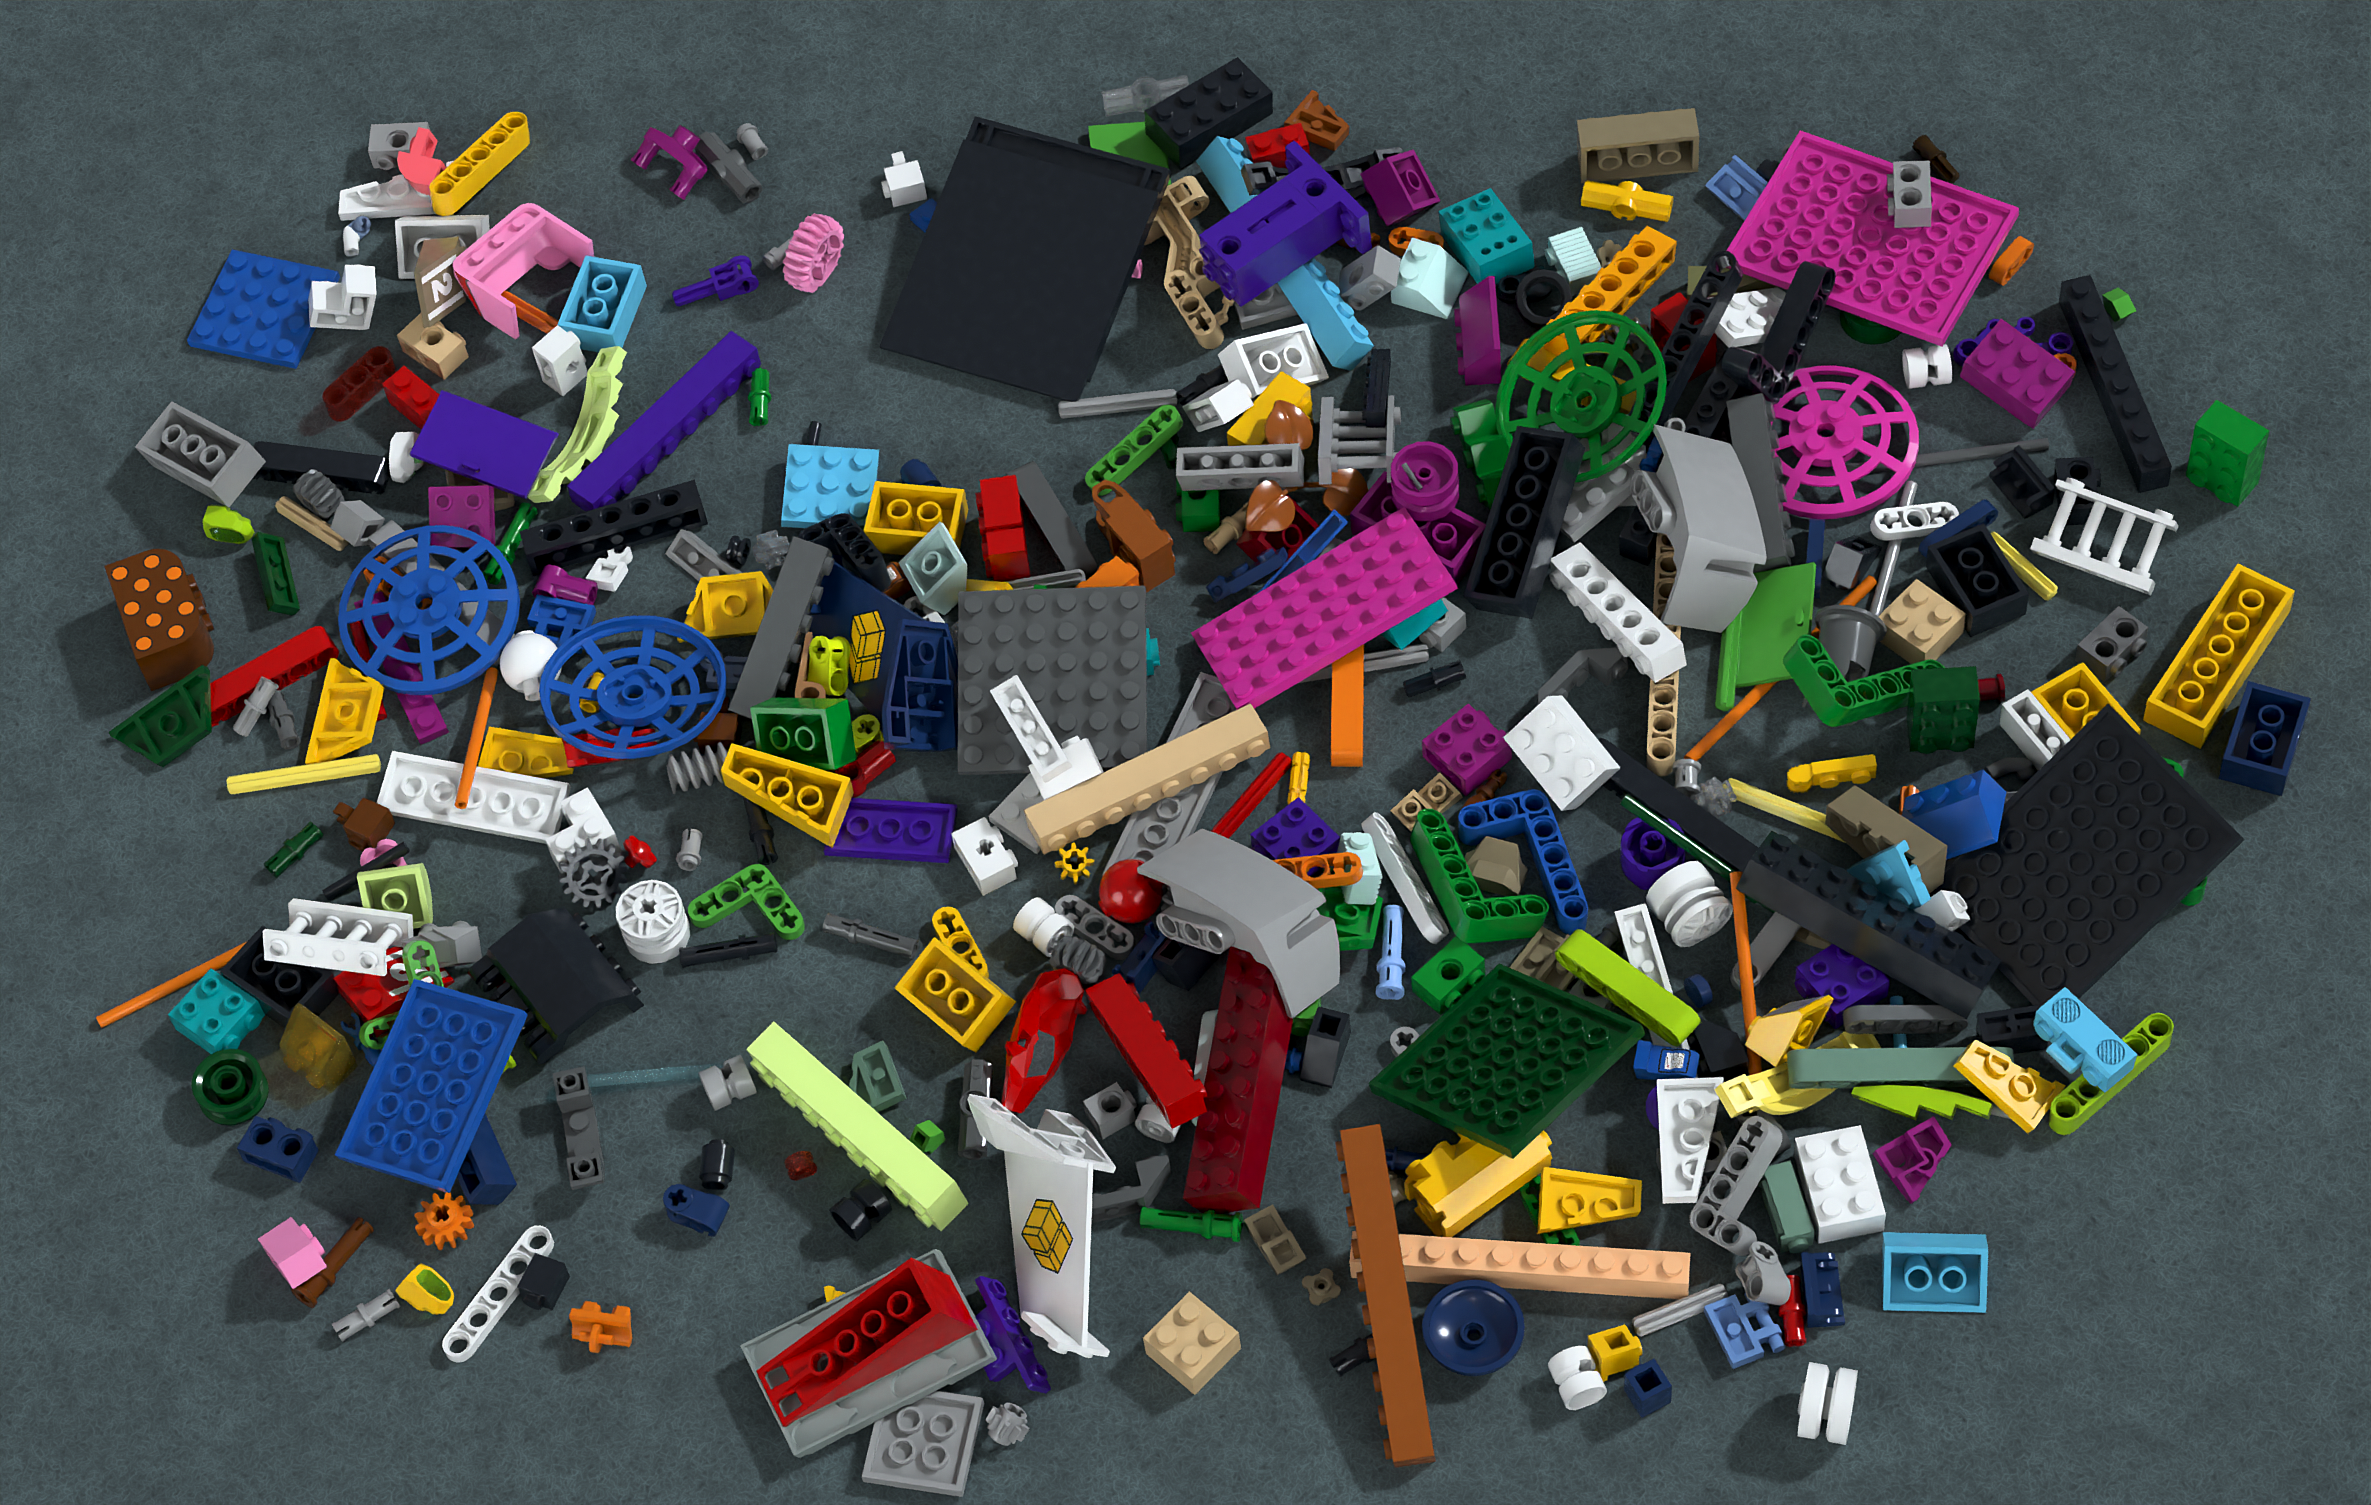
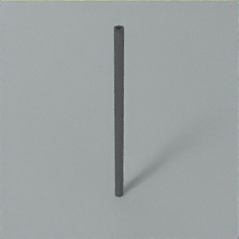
[1779,438,2049,484]

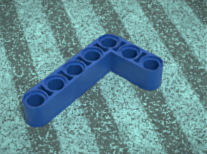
[1458,789,1588,935]

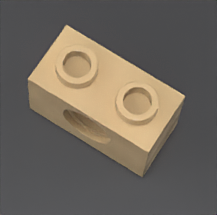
[397,313,469,380]

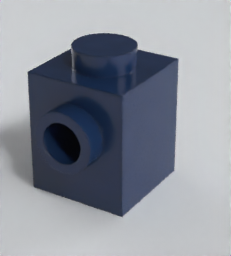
[1624,1359,1672,1418]

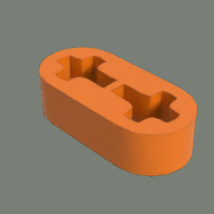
[1389,227,1444,256]
[1989,236,2034,286]

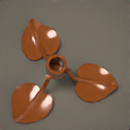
[1245,400,1369,532]

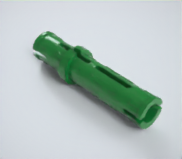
[482,503,538,585]

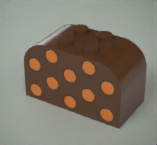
[104,549,215,691]

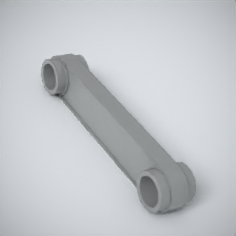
[1730,911,1801,991]

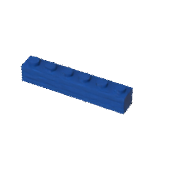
[1255,509,1348,595]

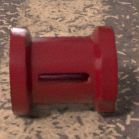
[1978,673,2005,702]

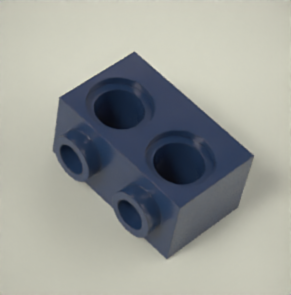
[237,1116,319,1183]

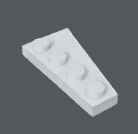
[338,160,455,221]

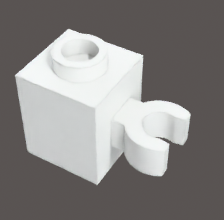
[881,151,927,207]

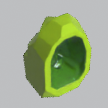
[203,504,255,544]

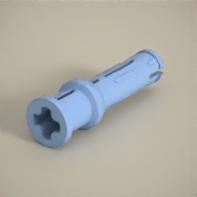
[1375,905,1406,1000]

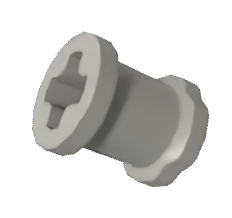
[1672,759,1701,800]

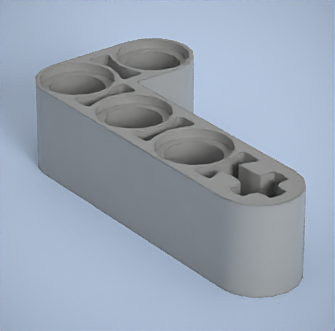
[1690,1116,1782,1256]

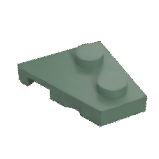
[849,1040,907,1113]

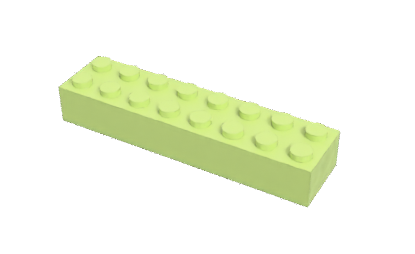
[746,1021,969,1231]

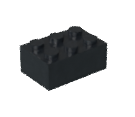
[1926,523,2029,637]
[220,925,340,1038]

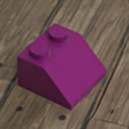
[1360,149,1440,226]

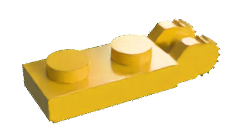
[1787,754,1877,793]

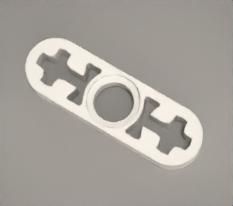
[1870,502,1959,541]

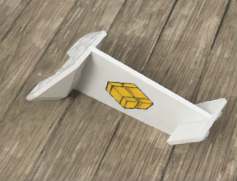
[967,1094,1116,1358]

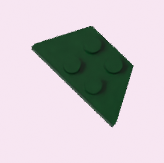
[109,665,212,767]

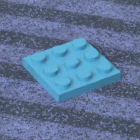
[781,444,879,531]

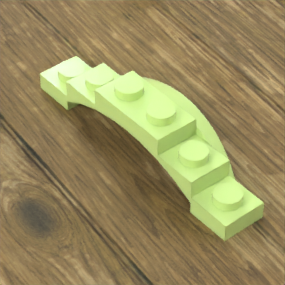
[527,346,627,503]

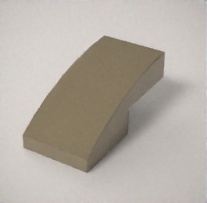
[1243,1204,1307,1275]

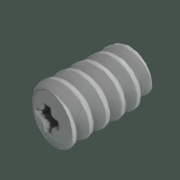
[666,742,728,794]

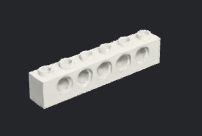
[1549,542,1687,683]

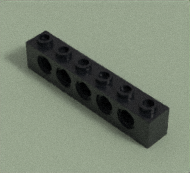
[519,479,708,576]

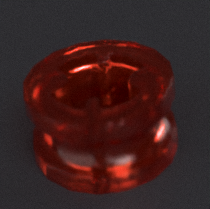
[784,1151,817,1181]

